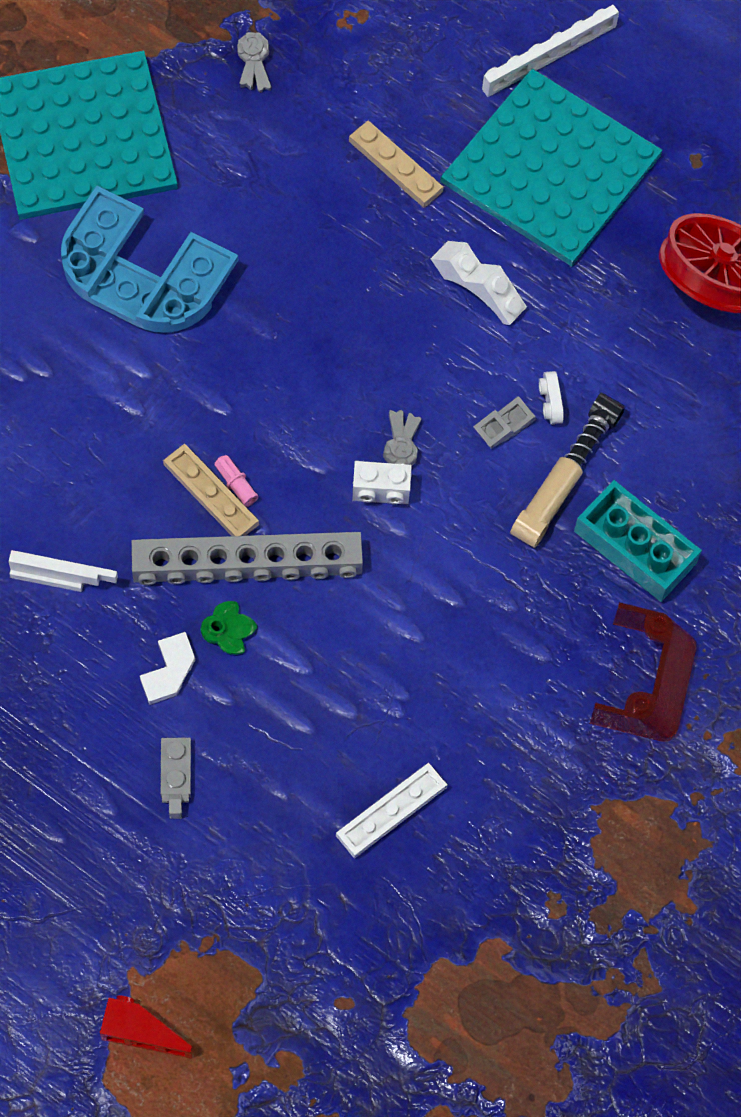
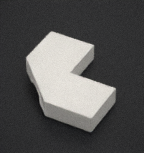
[140,632,195,705]

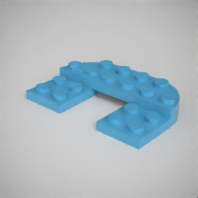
[61,186,239,333]

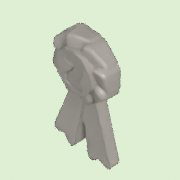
[237,32,271,93]
[383,410,421,466]

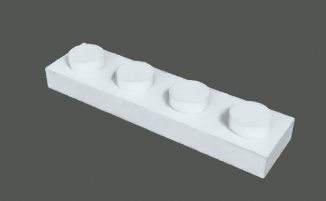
[336,763,447,859]

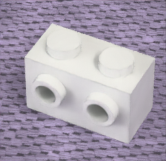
[352,461,411,504]

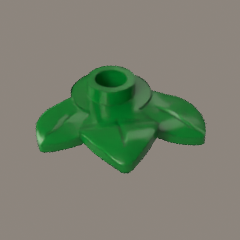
[200,601,257,655]

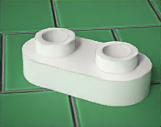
[539,371,563,424]

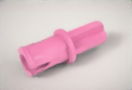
[215,455,259,507]

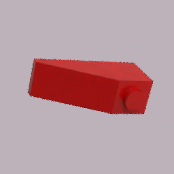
[100,995,193,1059]

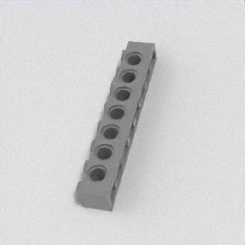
[132,532,362,585]

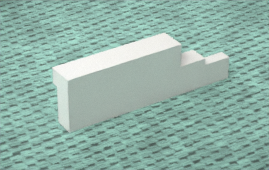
[9,550,118,592]

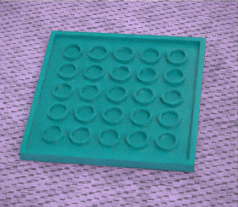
[0,51,178,220]
[440,68,662,267]

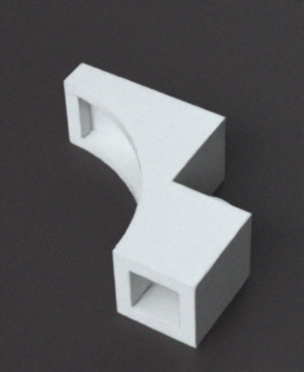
[431,241,527,325]

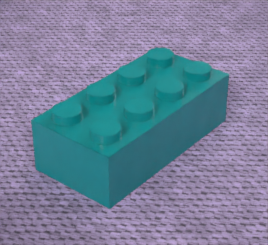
[574,480,702,602]

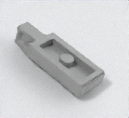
[161,738,191,819]

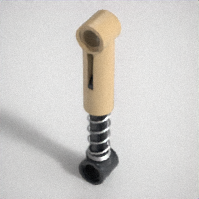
[510,392,626,548]

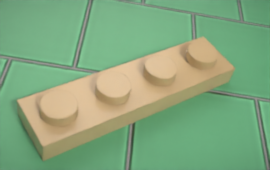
[349,121,443,208]
[163,444,259,536]

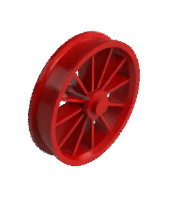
[659,213,741,313]

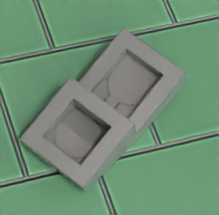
[473,396,536,448]

